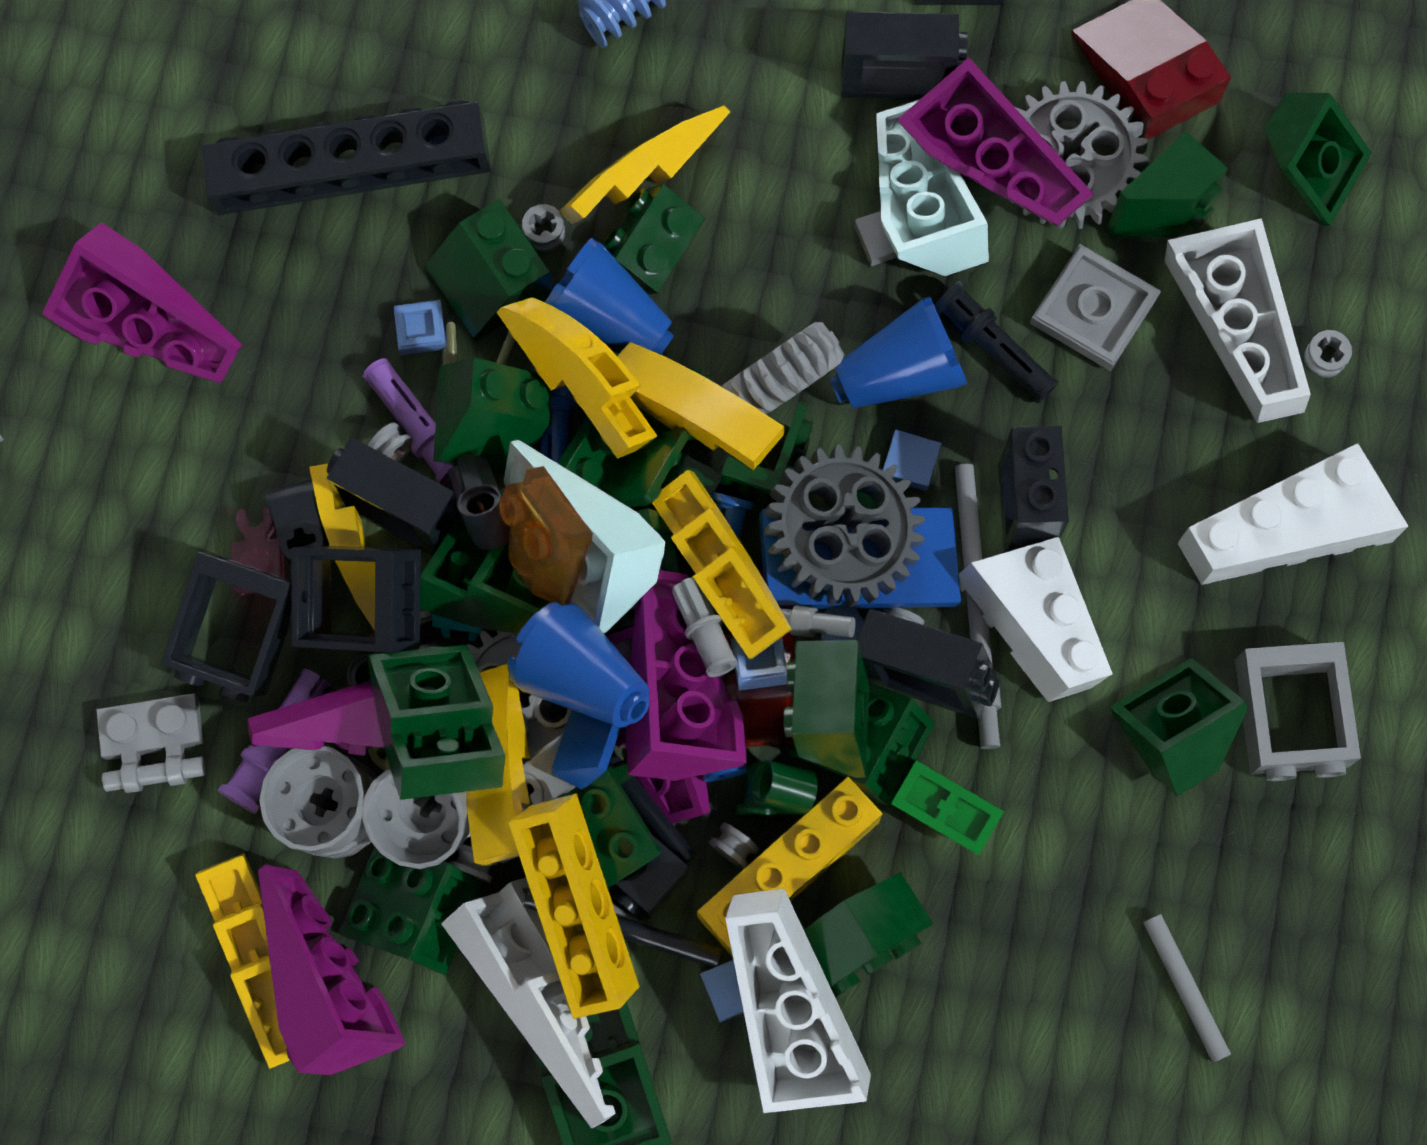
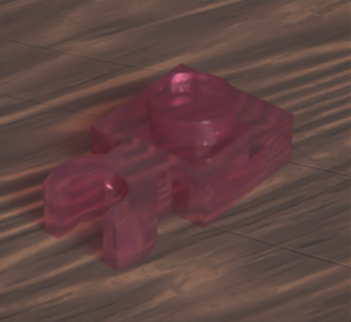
[231,507,284,594]

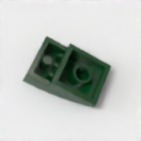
[420,520,570,633]
[368,645,505,800]
[533,1001,672,1145]

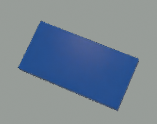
[759,508,961,609]

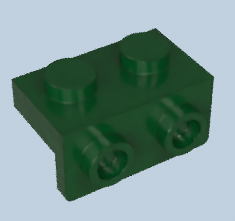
[602,184,705,294]

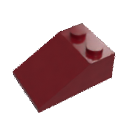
[1071,0,1231,140]

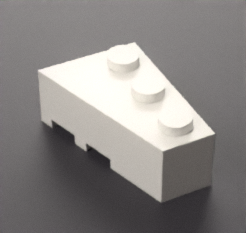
[959,537,1112,702]

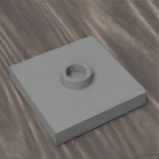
[1030,244,1161,371]

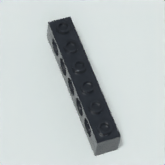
[202,100,491,215]

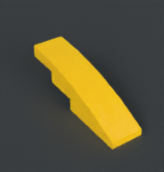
[559,106,730,224]
[617,342,784,470]
[309,464,376,631]
[652,470,792,659]
[466,663,531,865]
[195,853,290,1069]

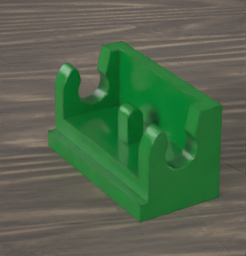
[891,760,1004,855]

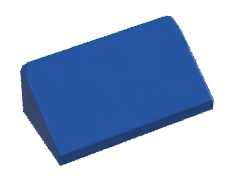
[551,710,620,790]

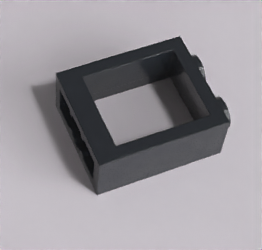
[841,12,968,99]
[998,426,1069,553]
[326,437,463,556]
[289,546,421,653]
[161,552,292,702]
[857,608,999,720]

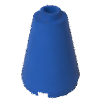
[545,238,674,355]
[829,296,968,409]
[508,601,649,728]

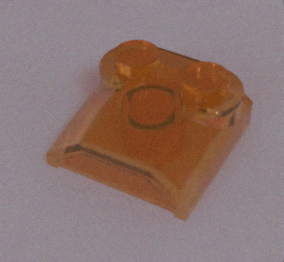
[499,466,593,606]

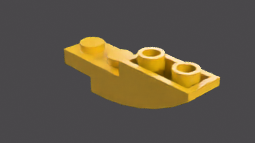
[497,297,657,459]

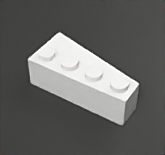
[1165,218,1311,423]
[1178,443,1408,585]
[725,889,871,1113]

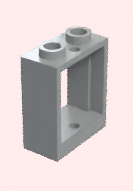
[1235,642,1361,781]

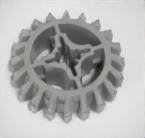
[722,322,844,414]

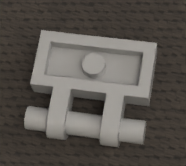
[96,693,206,793]

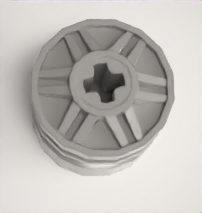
[259,746,377,859]
[362,767,470,869]

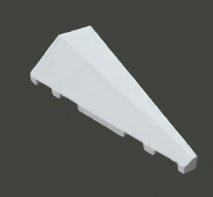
[441,878,616,1128]

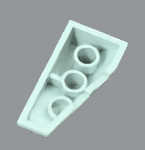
[876,100,989,276]
[504,440,665,633]

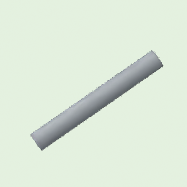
[1143,914,1231,1063]

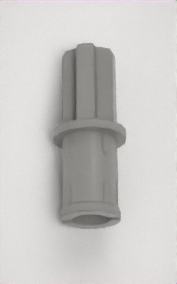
[672,578,738,677]

